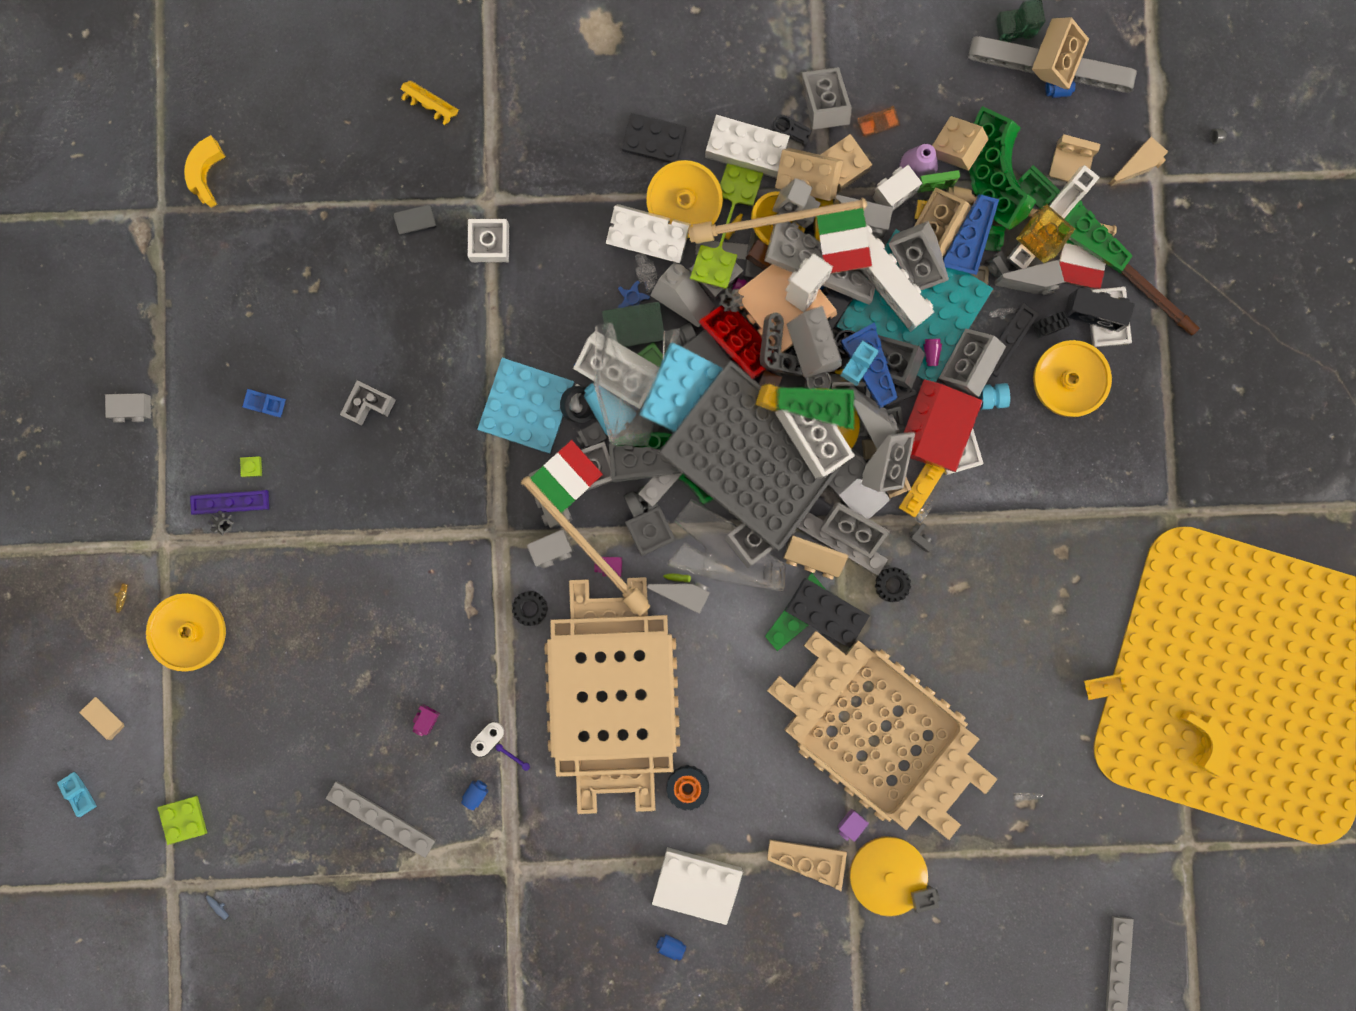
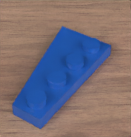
[943,194,999,275]
[841,322,898,408]

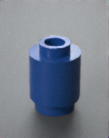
[1045,80,1075,98]
[461,780,488,810]
[656,934,686,960]

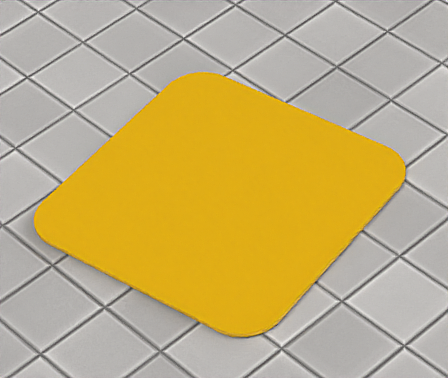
[1094,527,1356,845]

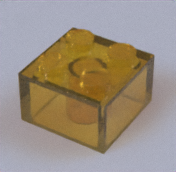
[1016,204,1075,263]

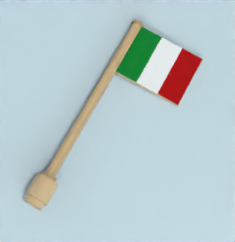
[946,186,1117,289]
[688,198,872,274]
[521,440,651,616]

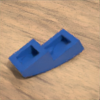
[242,389,286,418]

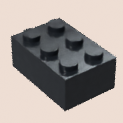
[1065,287,1135,332]

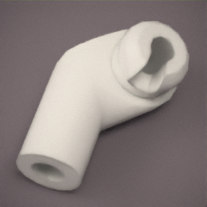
[570,384,583,413]

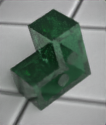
[996,0,1046,42]

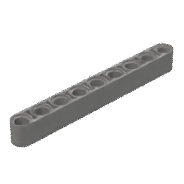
[968,36,1137,92]

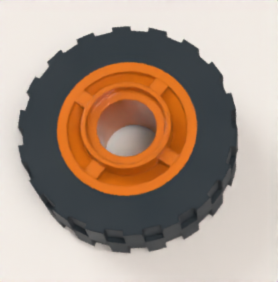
[666,765,709,811]

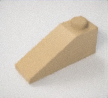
[1108,137,1168,186]

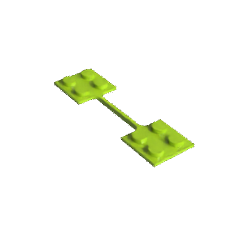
[690,163,763,289]

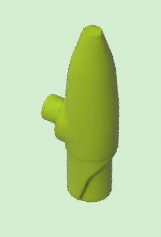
[663,573,691,582]

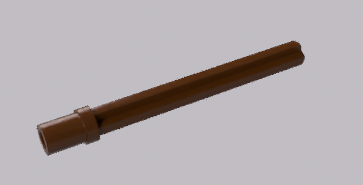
[1121,263,1200,336]

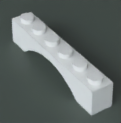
[1006,165,1100,270]

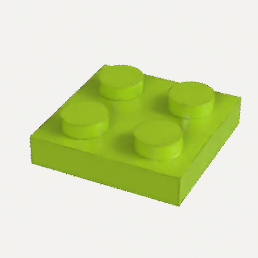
[158,796,207,845]

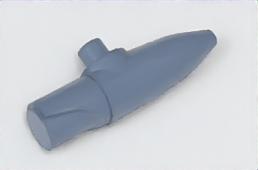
[206,895,229,920]

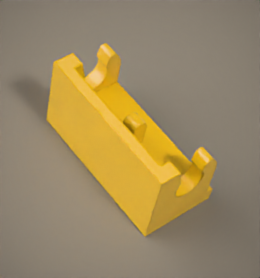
[1084,673,1128,700]

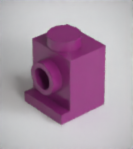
[594,557,622,577]
[413,704,440,736]

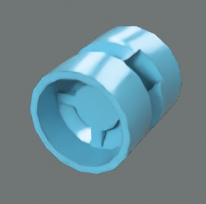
[978,383,1010,410]

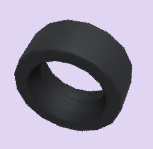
[560,386,595,423]

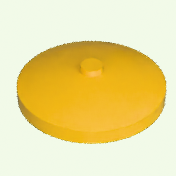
[646,160,723,238]
[1033,340,1112,417]
[146,594,226,671]
[850,836,928,916]

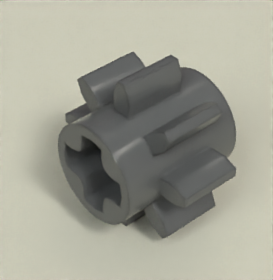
[719,288,744,312]
[208,510,234,535]

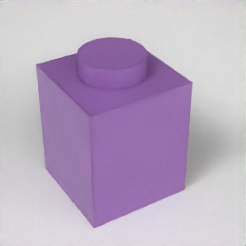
[837,808,869,842]

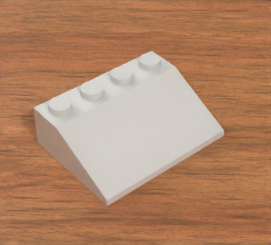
[652,847,743,925]

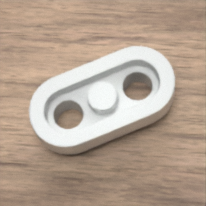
[471,722,504,756]

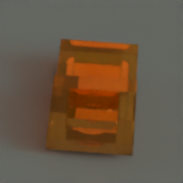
[857,106,900,137]

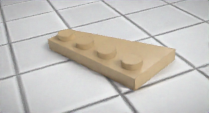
[767,839,847,891]

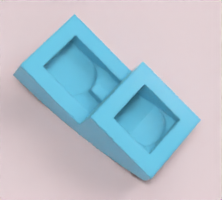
[840,341,879,386]
[57,772,97,817]

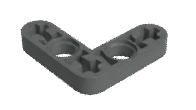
[760,313,804,377]

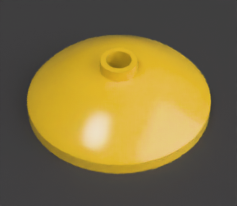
[751,192,805,245]

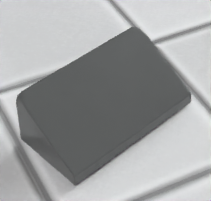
[393,205,436,235]

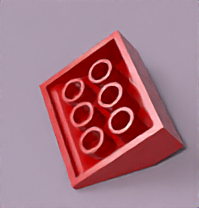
[699,305,773,379]
[904,379,983,472]

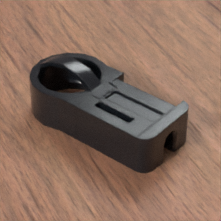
[772,115,812,146]

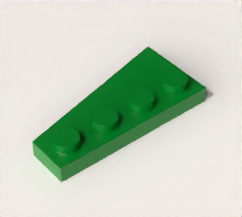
[1056,200,1132,273]
[776,388,854,430]
[765,573,826,651]

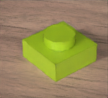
[240,457,262,477]

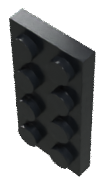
[785,577,870,648]

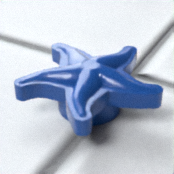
[618,281,650,314]

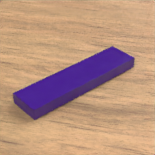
[190,490,269,515]

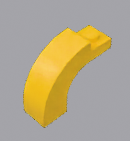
[184,135,226,207]
[1180,711,1230,778]

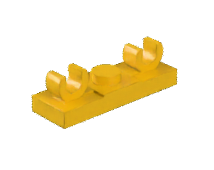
[401,81,459,125]
[898,464,945,518]

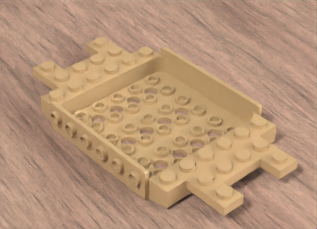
[545,577,680,814]
[767,631,998,840]

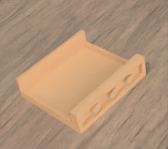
[738,264,837,353]

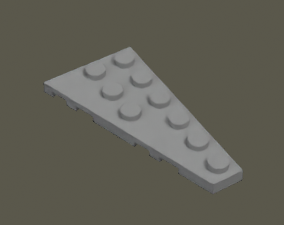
[764,211,876,305]

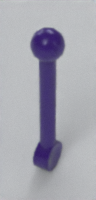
[495,744,530,771]

